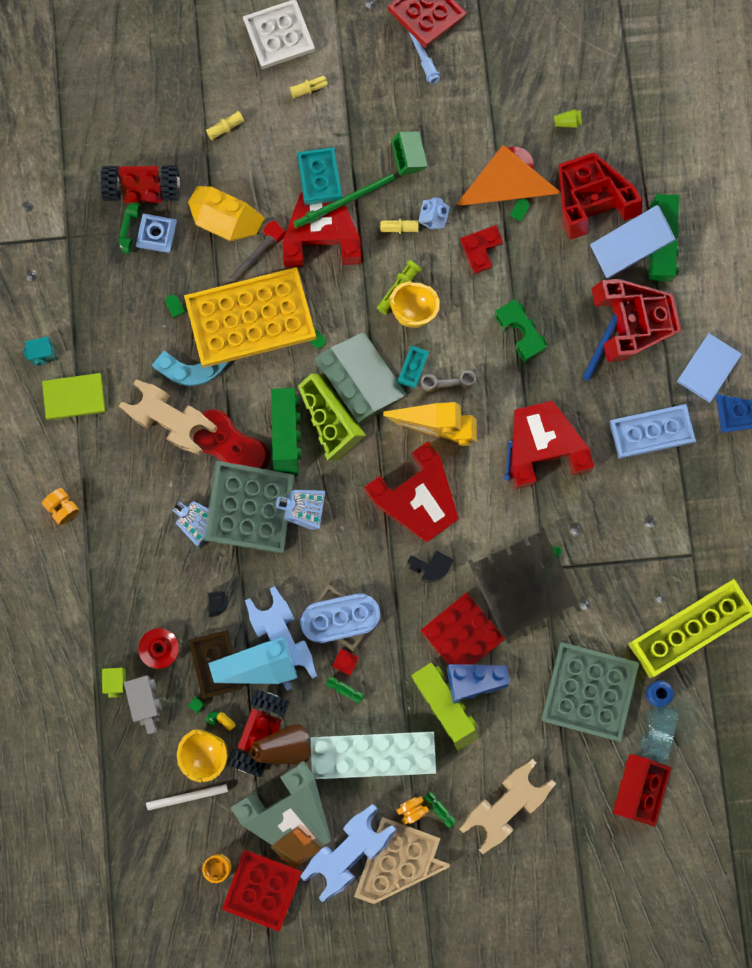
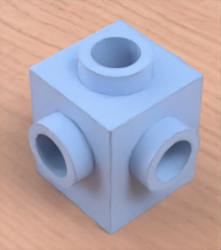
[418,197,450,229]

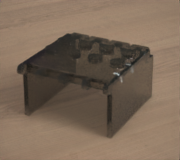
[468,527,582,644]

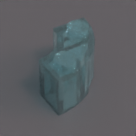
[639,706,678,764]

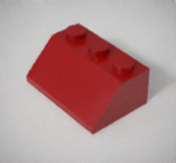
[613,754,672,827]

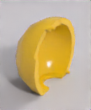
[390,281,440,328]
[177,730,228,783]

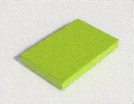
[42,373,106,420]

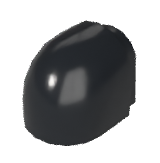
[207,591,228,618]

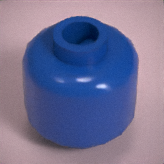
[645,680,674,707]

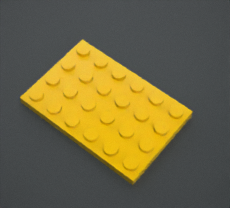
[184,267,317,368]

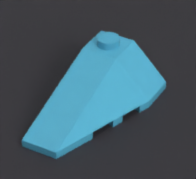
[208,637,298,684]

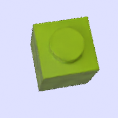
[102,668,126,698]

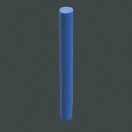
[582,313,617,381]

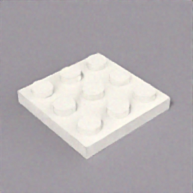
[243,0,315,69]

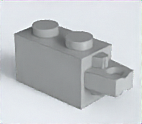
[124,676,162,735]

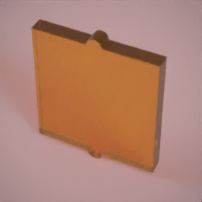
[271,826,321,868]

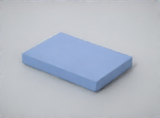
[677,333,742,403]

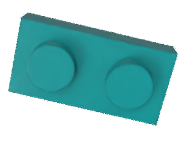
[397,345,429,389]

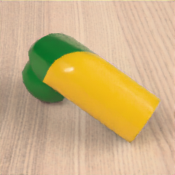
[205,712,236,731]

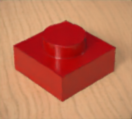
[332,649,359,676]

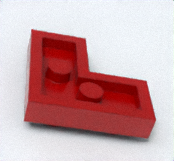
[460,225,503,275]

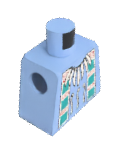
[276,490,325,530]
[172,501,209,548]

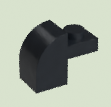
[407,550,454,583]

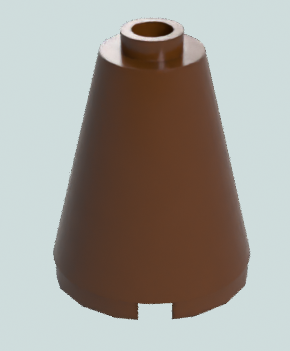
[250,724,311,765]

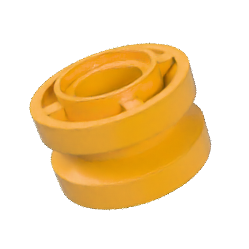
[396,796,429,825]

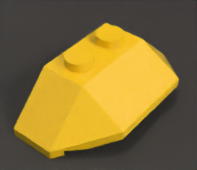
[188,186,265,241]

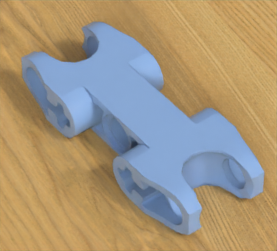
[245,586,318,691]
[300,804,397,903]

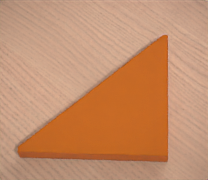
[456,145,560,206]

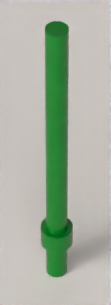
[293,173,395,229]

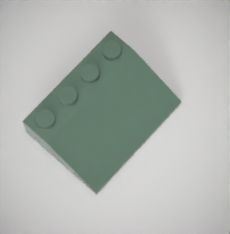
[314,332,407,426]

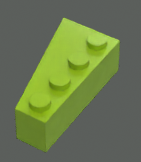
[298,373,366,460]
[411,662,478,751]

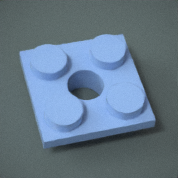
[136,214,177,253]

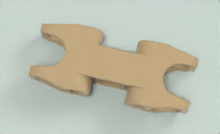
[119,379,218,456]
[459,759,556,854]

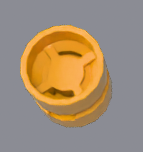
[42,488,80,526]
[202,854,232,883]

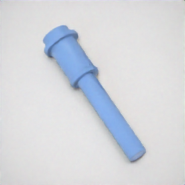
[409,32,440,84]

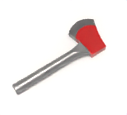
[229,217,286,283]

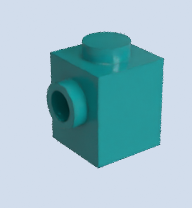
[23,336,56,366]

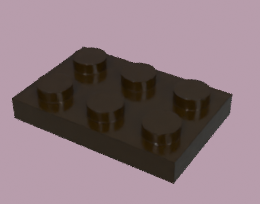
[188,630,242,699]

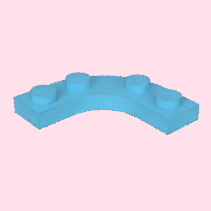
[152,351,231,386]

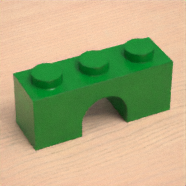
[494,299,547,364]

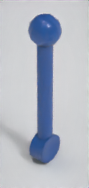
[503,440,513,481]

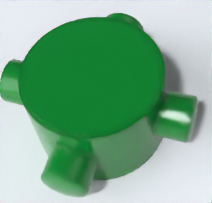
[188,696,205,714]

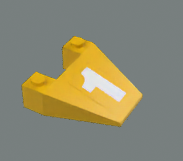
[384,402,477,446]

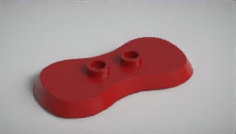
[193,409,270,469]

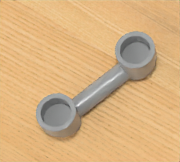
[421,371,476,392]

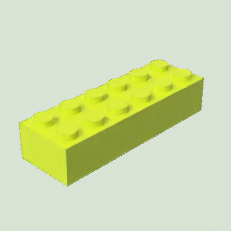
[628,579,752,678]

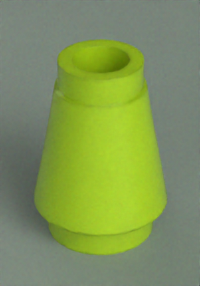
[554,109,582,128]

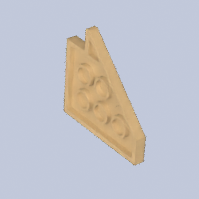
[354,817,450,904]

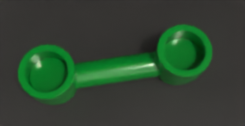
[118,202,141,254]

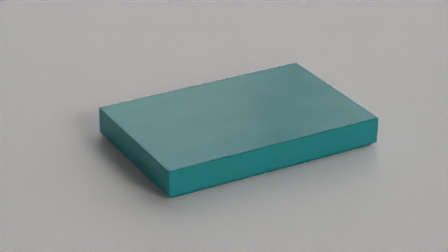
[297,147,343,205]

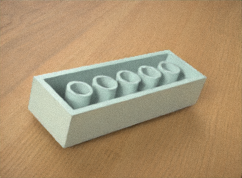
[311,732,436,779]

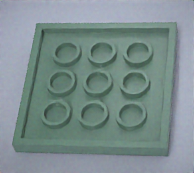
[204,461,294,553]
[541,642,639,742]

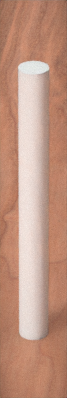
[146,784,228,811]

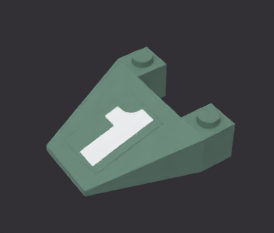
[230,761,331,861]

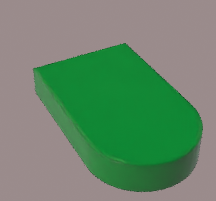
[510,199,529,222]
[166,295,186,319]
[309,327,326,349]

